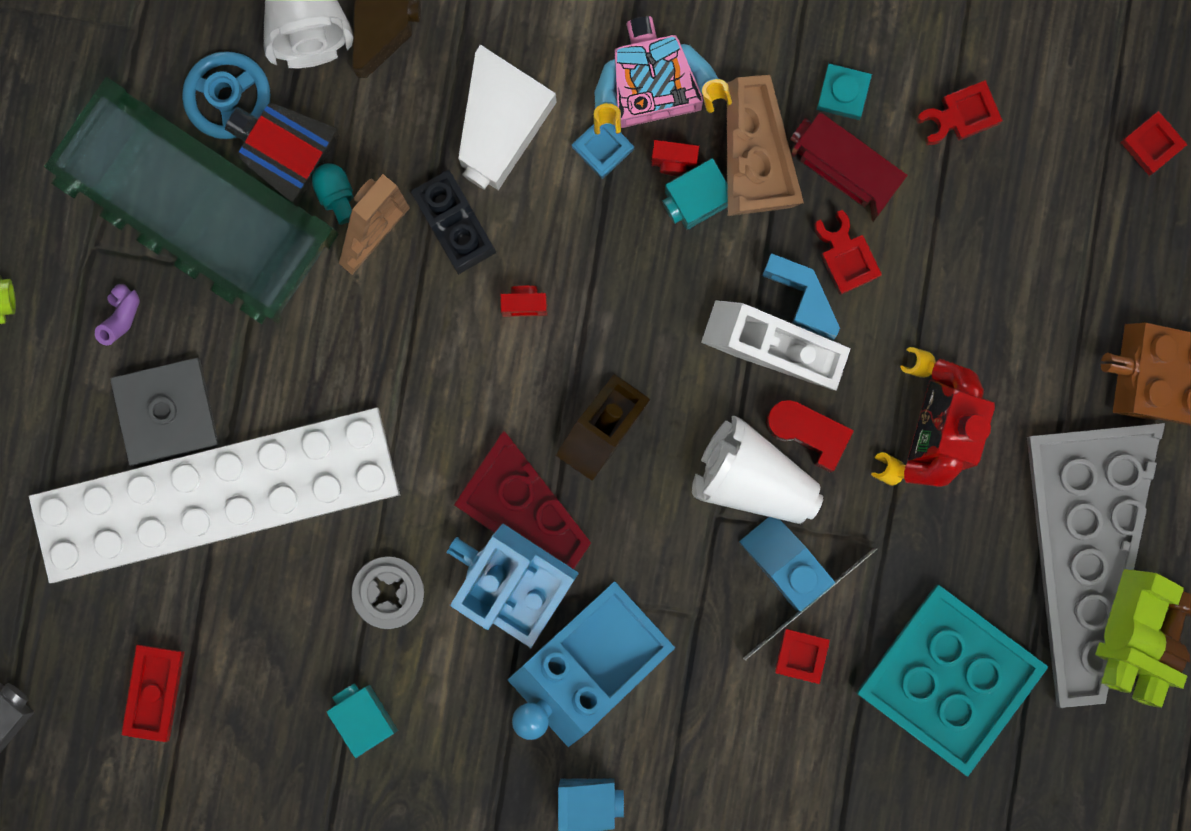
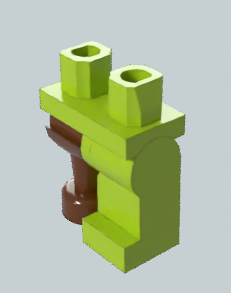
[1095,569,1191,708]

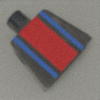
[225,103,340,208]

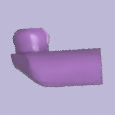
[95,284,140,345]

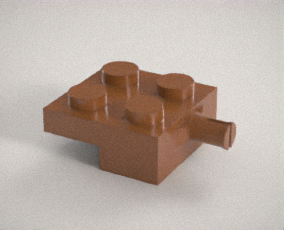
[1101,323,1191,426]

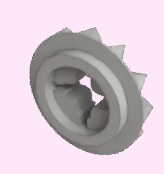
[352,557,424,629]

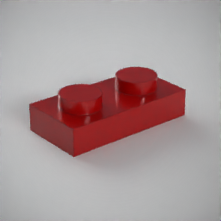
[121,645,184,742]

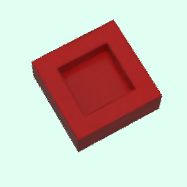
[1121,111,1188,176]
[651,140,699,176]
[501,285,548,317]
[774,629,830,684]

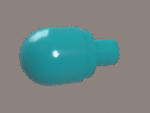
[312,163,354,225]

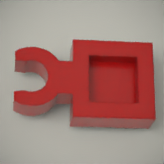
[916,80,1002,145]
[814,210,882,295]

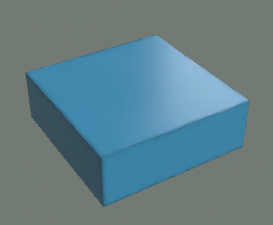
[572,123,634,179]

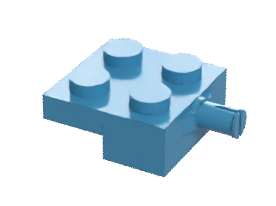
[446,524,579,648]

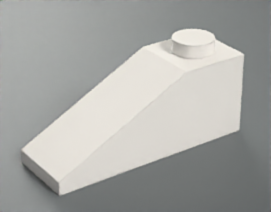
[701,300,851,390]

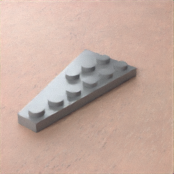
[1027,423,1165,708]

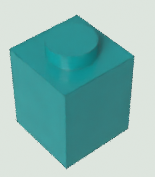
[662,158,728,230]
[327,683,398,758]

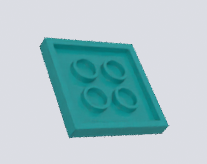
[856,585,1048,777]

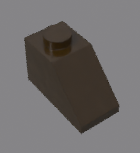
[353,0,421,78]
[556,374,651,481]

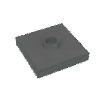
[110,358,219,466]

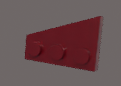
[454,431,591,569]

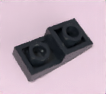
[411,170,497,275]

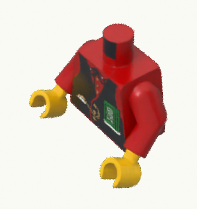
[871,347,995,487]

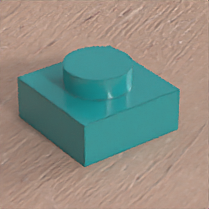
[817,64,872,120]

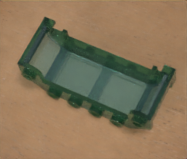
[44,77,339,324]

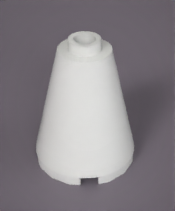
[263,0,354,68]
[692,416,823,524]

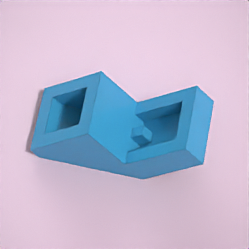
[762,254,840,341]

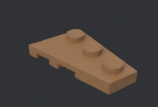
[727,75,804,216]
[339,174,410,275]

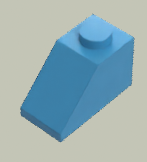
[739,517,835,612]
[558,779,624,831]

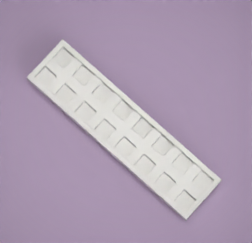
[29,408,400,583]

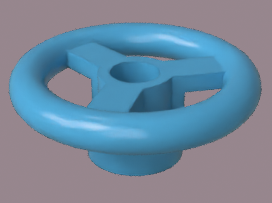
[182,52,271,139]

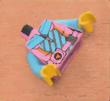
[593,16,732,135]

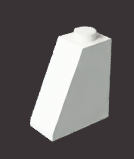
[458,45,557,190]

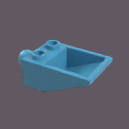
[508,581,675,747]

